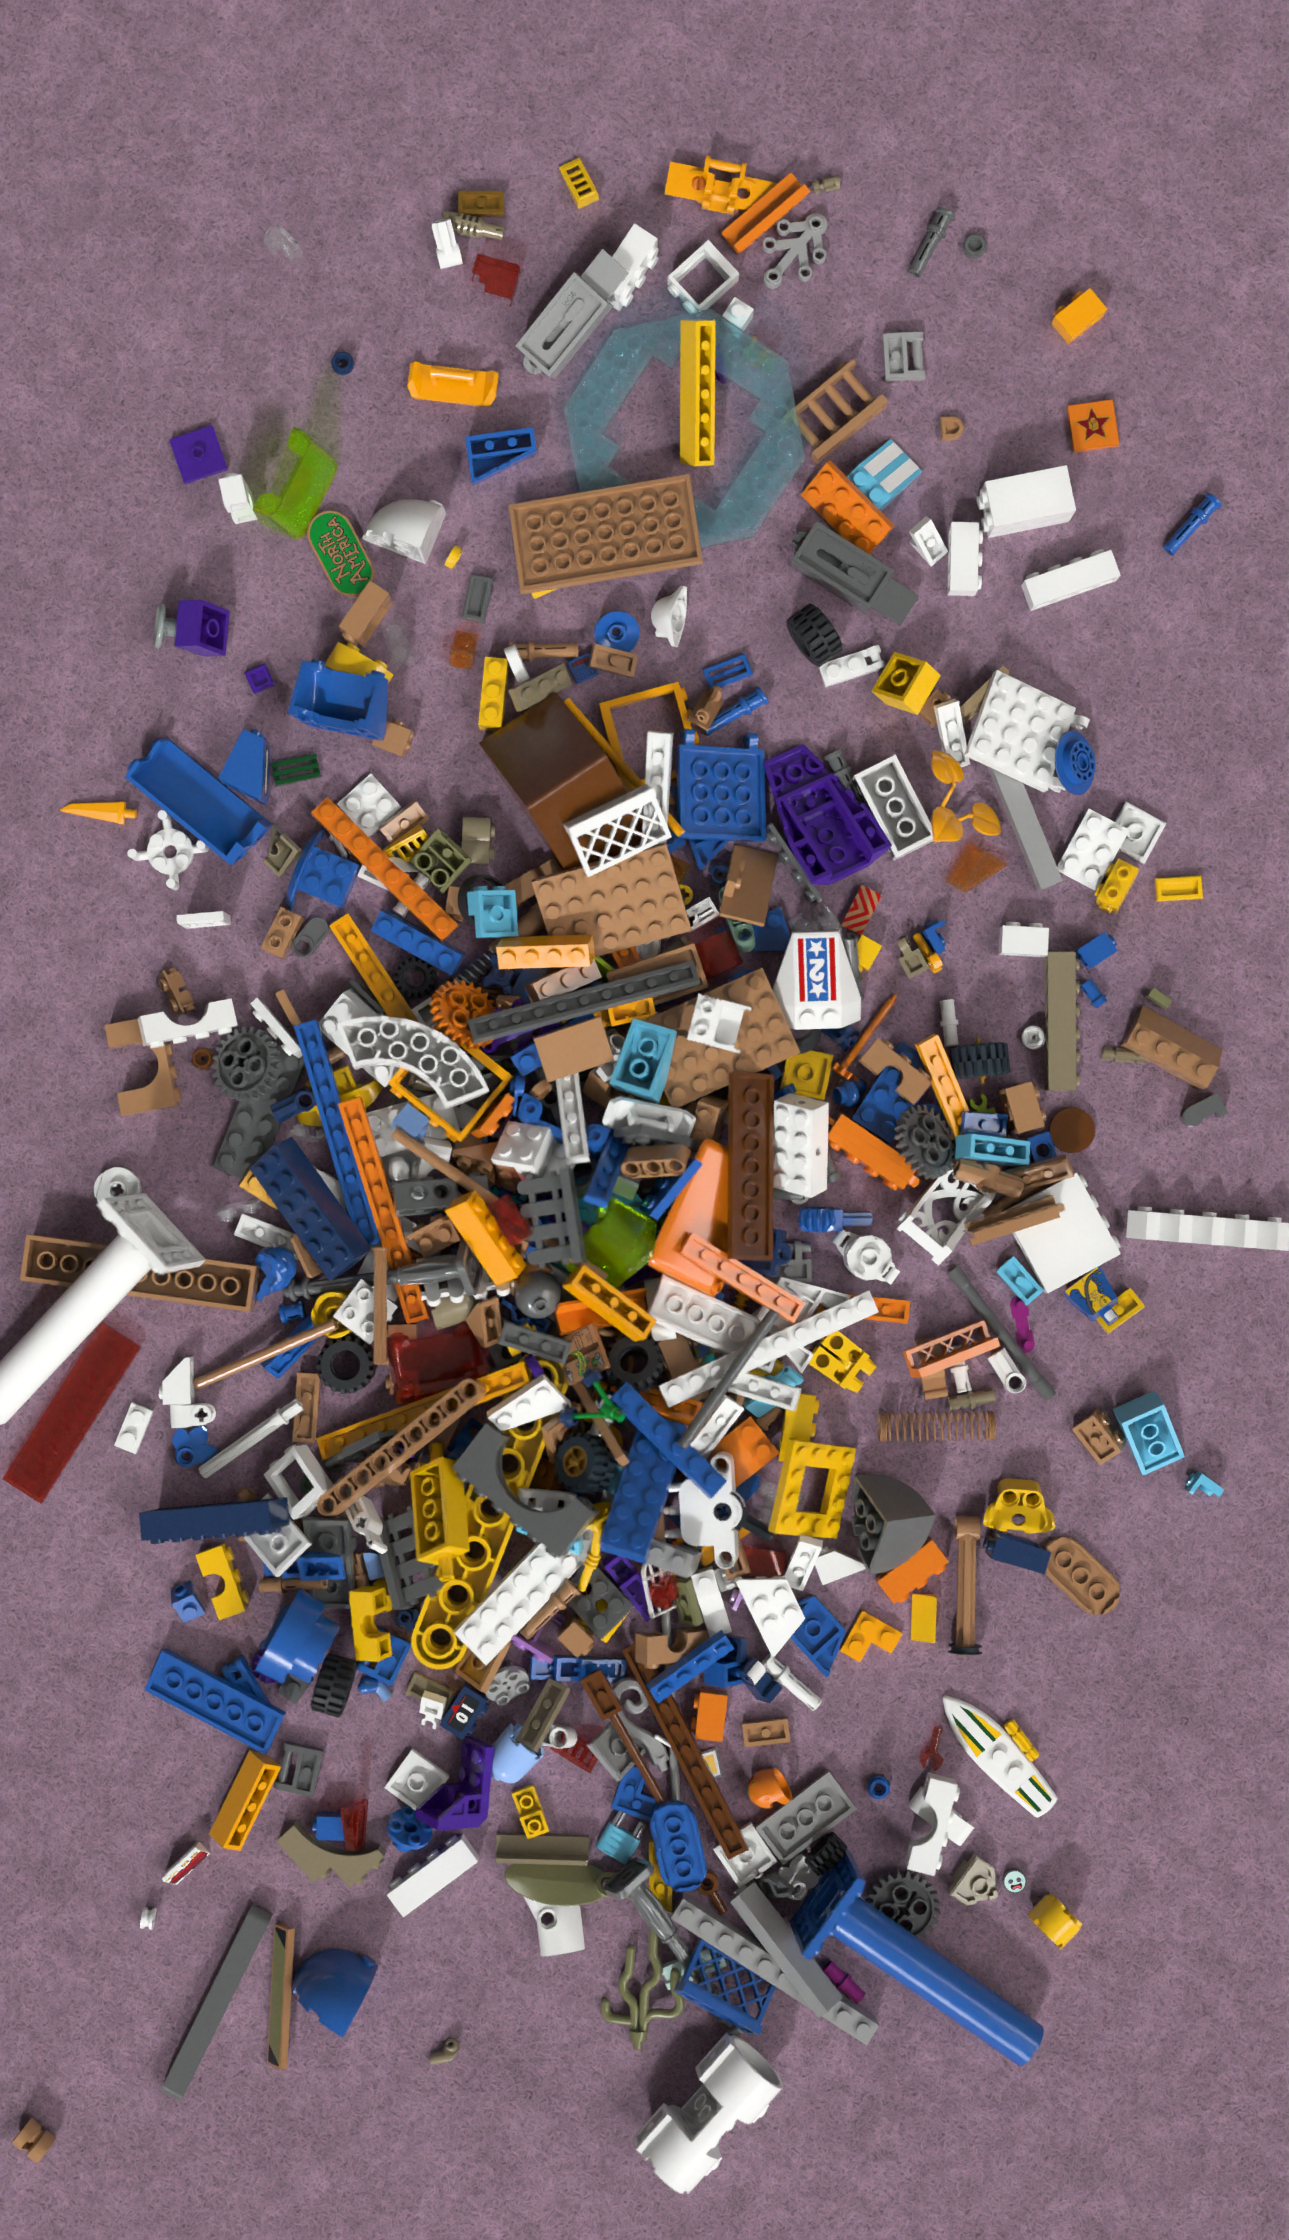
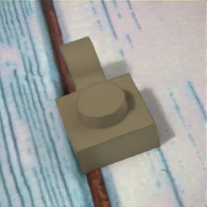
[897,936,930,979]

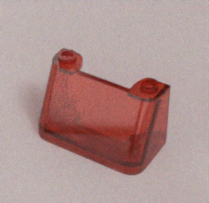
[386,1321,490,1404]

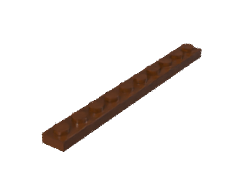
[622,1642,749,1860]

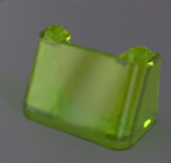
[252,427,338,540]
[560,1197,657,1289]

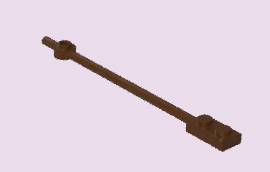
[580,1667,727,1915]

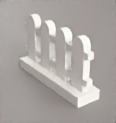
[416,1254,514,1306]

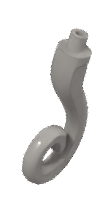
[612,1677,669,1772]

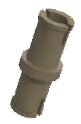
[947,1387,996,1411]

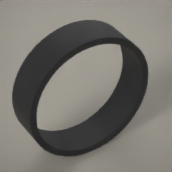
[458,875,502,925]

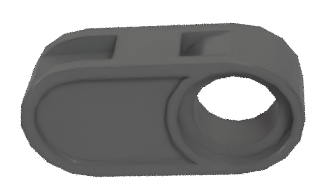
[292,917,329,958]

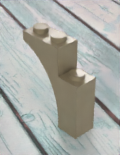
[277,1820,386,1888]

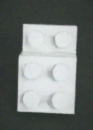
[491,1121,576,1190]

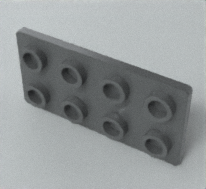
[766,823,823,906]

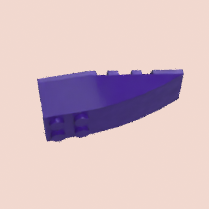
[763,744,892,885]

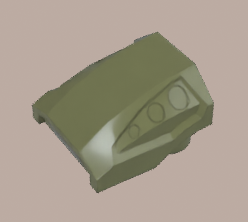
[410,828,472,894]

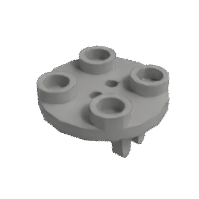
[485,1661,530,1705]

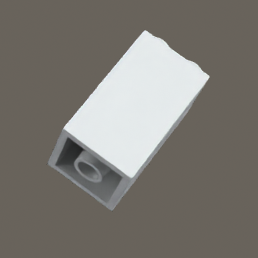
[977,465,1076,538]

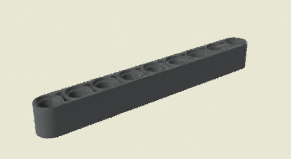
[160,1904,273,2101]

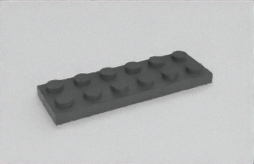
[213,1045,305,1179]

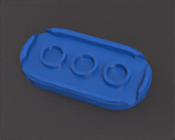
[650,1800,707,1892]

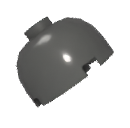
[514,1270,561,1319]

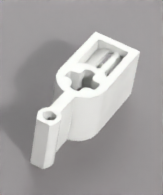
[663,897,719,940]
[345,1496,387,1554]

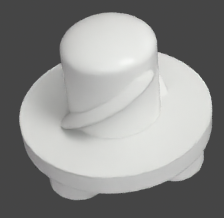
[381,1149,417,1192]

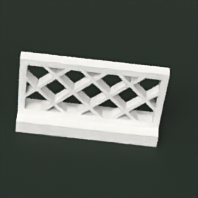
[563,784,672,877]

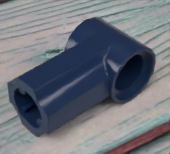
[270,1086,316,1124]

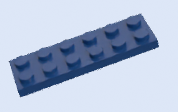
[144,1648,287,1755]

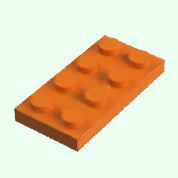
[801,460,895,555]

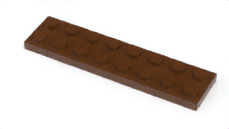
[727,1071,774,1261]

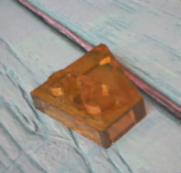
[946,842,1007,893]

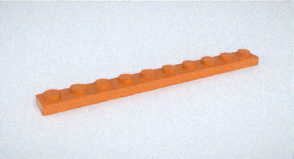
[338,1096,430,1324]

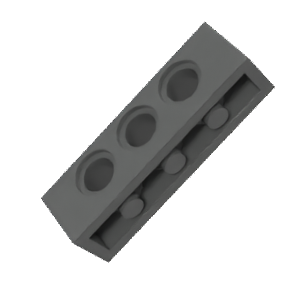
[392,1173,489,1217]

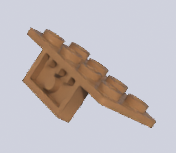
[719,844,778,926]

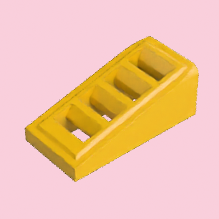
[559,158,599,209]
[383,824,429,862]

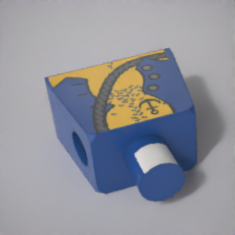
[1064,1266,1119,1325]

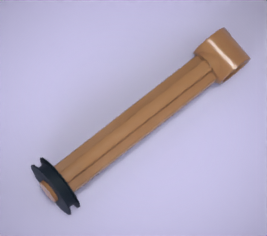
[948,1516,983,1656]

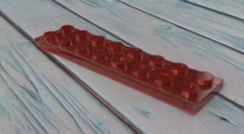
[3,1322,142,1504]

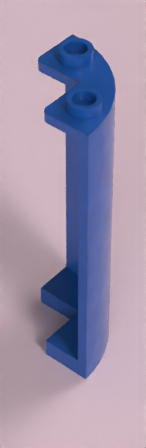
[125,737,273,865]

